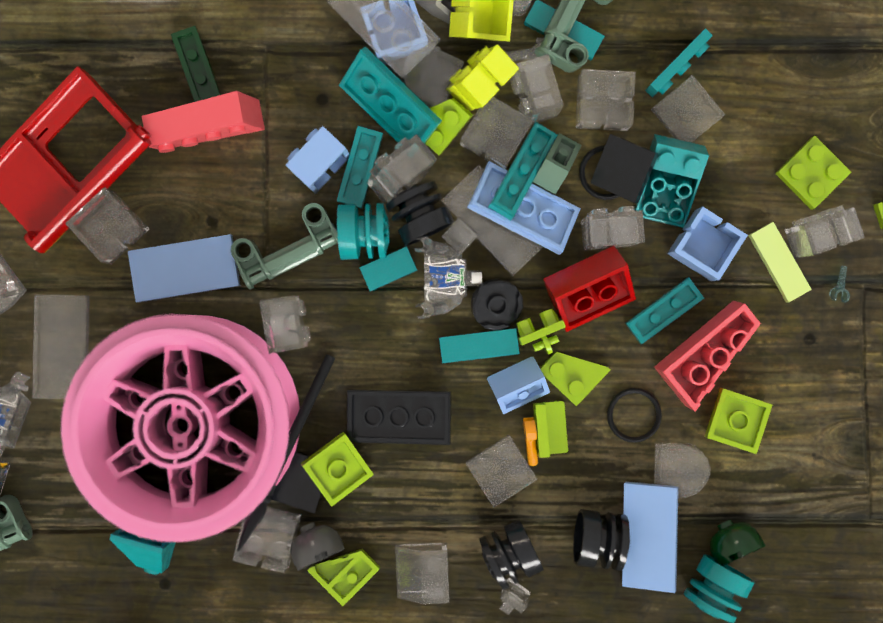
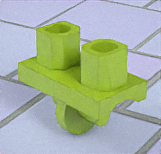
[516,308,566,355]

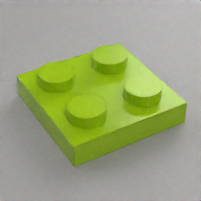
[775,136,851,210]
[704,388,773,454]
[300,432,374,507]

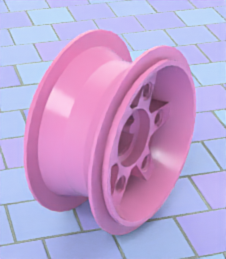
[61,315,300,542]

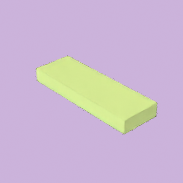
[748,222,812,303]

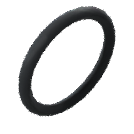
[579,146,620,200]
[607,388,662,443]

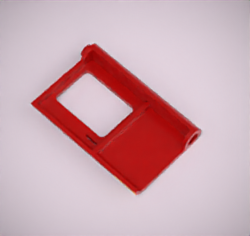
[0,66,151,254]

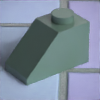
[533,133,582,194]

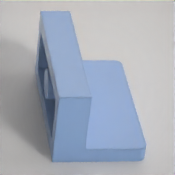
[487,357,550,414]

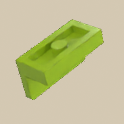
[533,401,568,458]

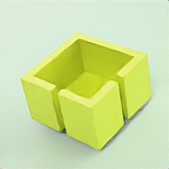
[449,0,514,42]
[446,44,519,111]

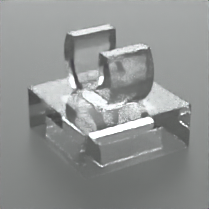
[442,217,480,255]
[500,577,530,615]

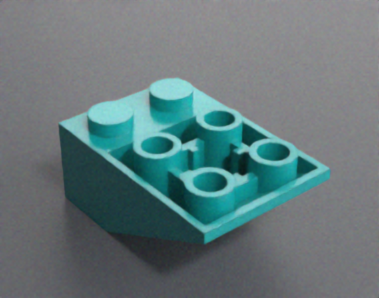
[634,134,709,228]

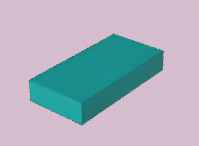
[359,247,417,292]

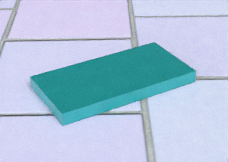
[339,46,442,157]

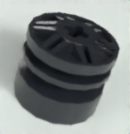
[385,181,454,247]
[573,509,630,571]
[479,519,544,590]

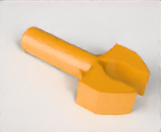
[523,417,538,466]

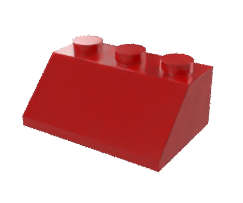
[543,246,636,332]

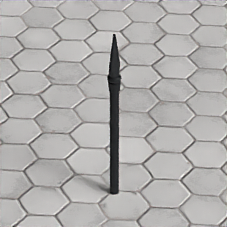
[237,354,335,551]

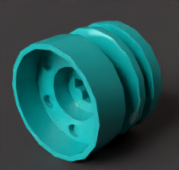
[337,203,390,260]
[684,554,755,623]

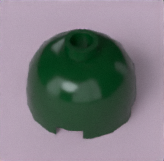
[710,520,766,566]

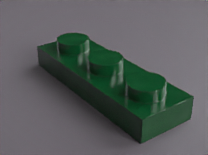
[171,26,221,102]

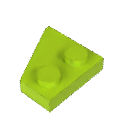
[540,351,610,406]
[307,549,380,606]

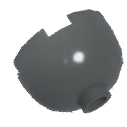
[291,522,345,571]

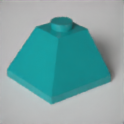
[110,528,176,574]

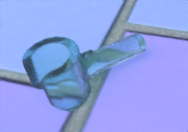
[830,266,850,303]

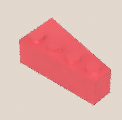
[142,91,265,153]
[654,301,761,412]

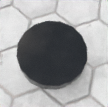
[471,278,523,331]

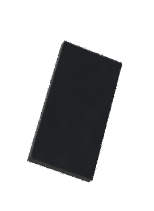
[347,390,451,445]

